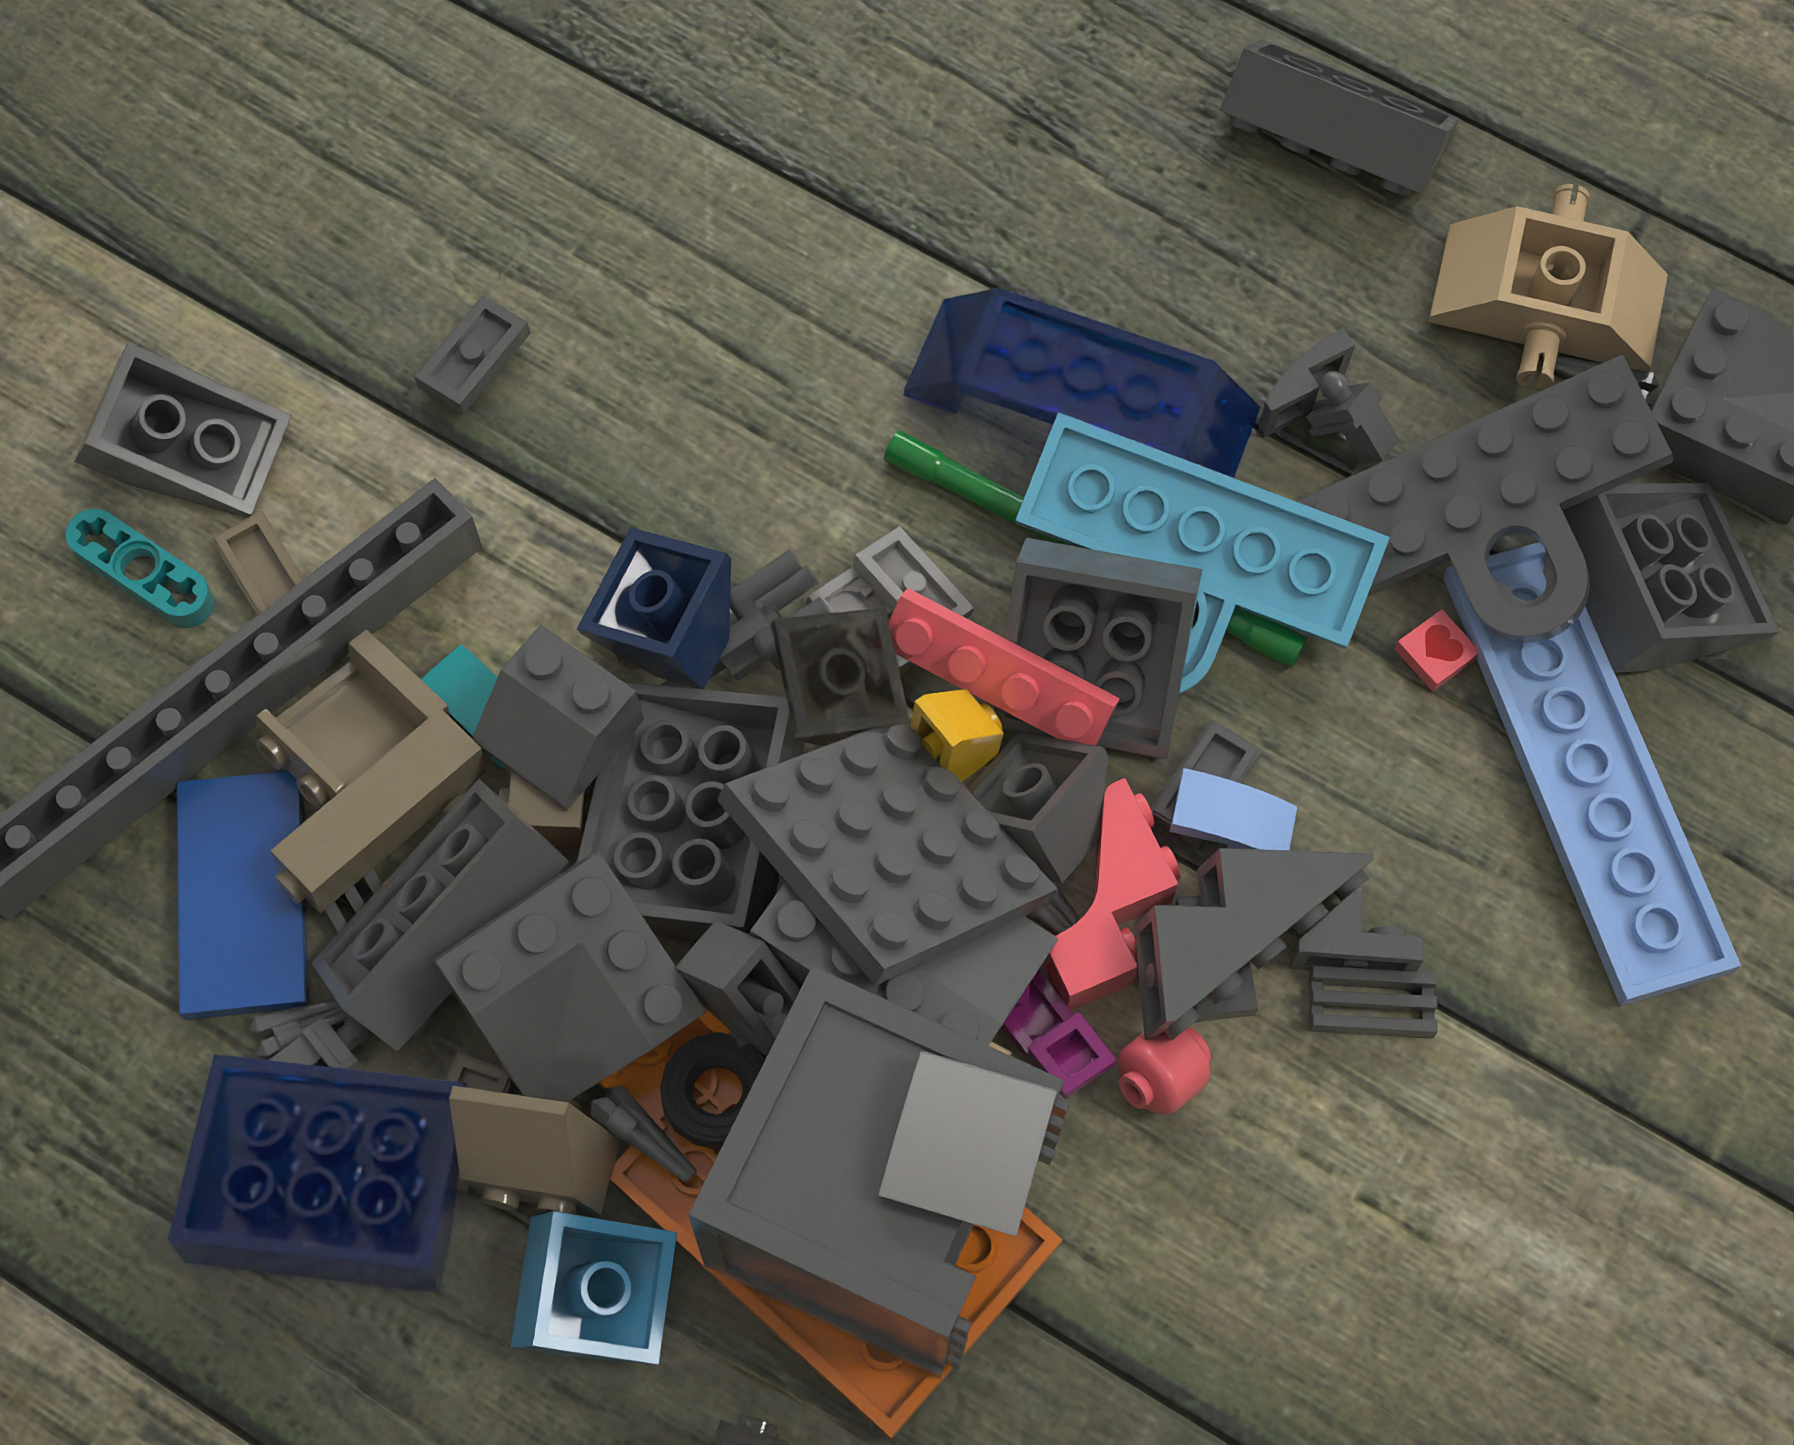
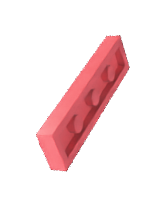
[879,588,1120,746]

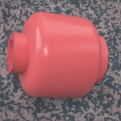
[1117,1027,1211,1115]

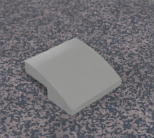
[806,526,974,690]
[878,1051,1057,1236]

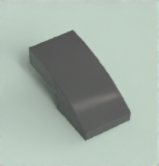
[1258,328,1355,438]

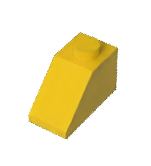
[910,689,1004,782]

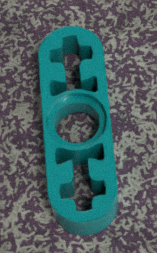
[65,509,215,628]

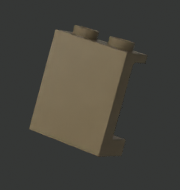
[255,629,449,809]

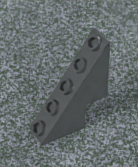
[1134,848,1374,1041]

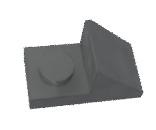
[1290,887,1424,971]

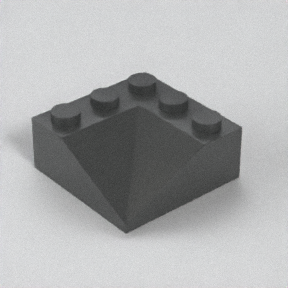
[1650,288,1794,524]
[431,852,706,1102]

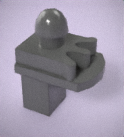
[1306,371,1399,464]
[262,1017,372,1098]

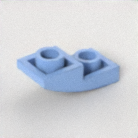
[1169,768,1297,850]

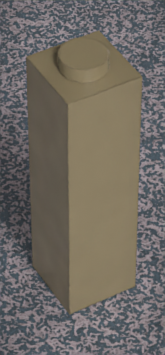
[270,708,486,913]

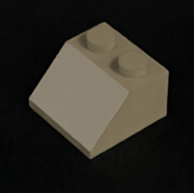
[449,1086,621,1215]

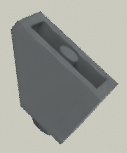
[675,920,800,1057]

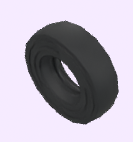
[660,1032,765,1149]

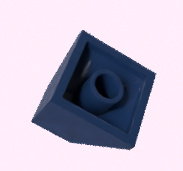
[577,527,731,689]

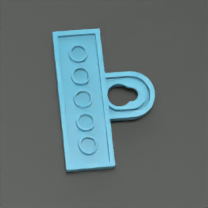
[1015,412,1390,695]

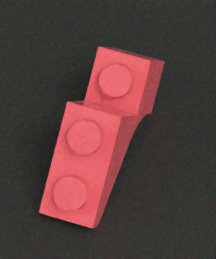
[1042,778,1181,1010]

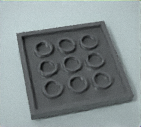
[717,717,1058,985]

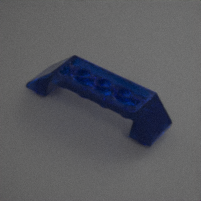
[903,287,1261,478]

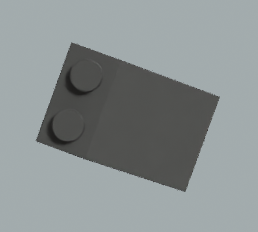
[74,342,291,518]

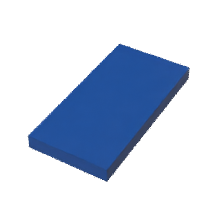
[177,771,309,1020]

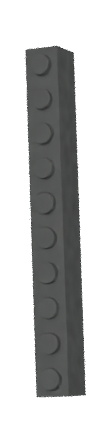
[0,478,482,921]

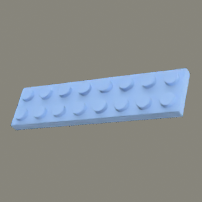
[1443,542,1741,1006]

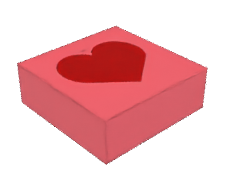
[1395,609,1479,692]

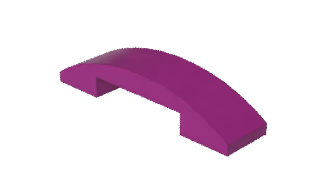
[1001,970,1117,1099]

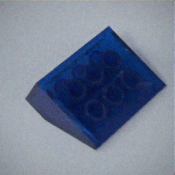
[168,1054,468,1292]

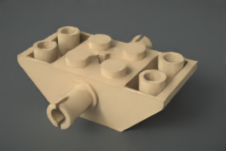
[1428,184,1668,391]

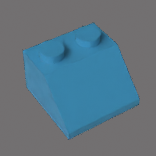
[510,1211,677,1365]

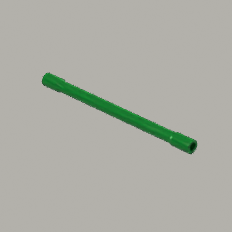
[884,430,1308,669]

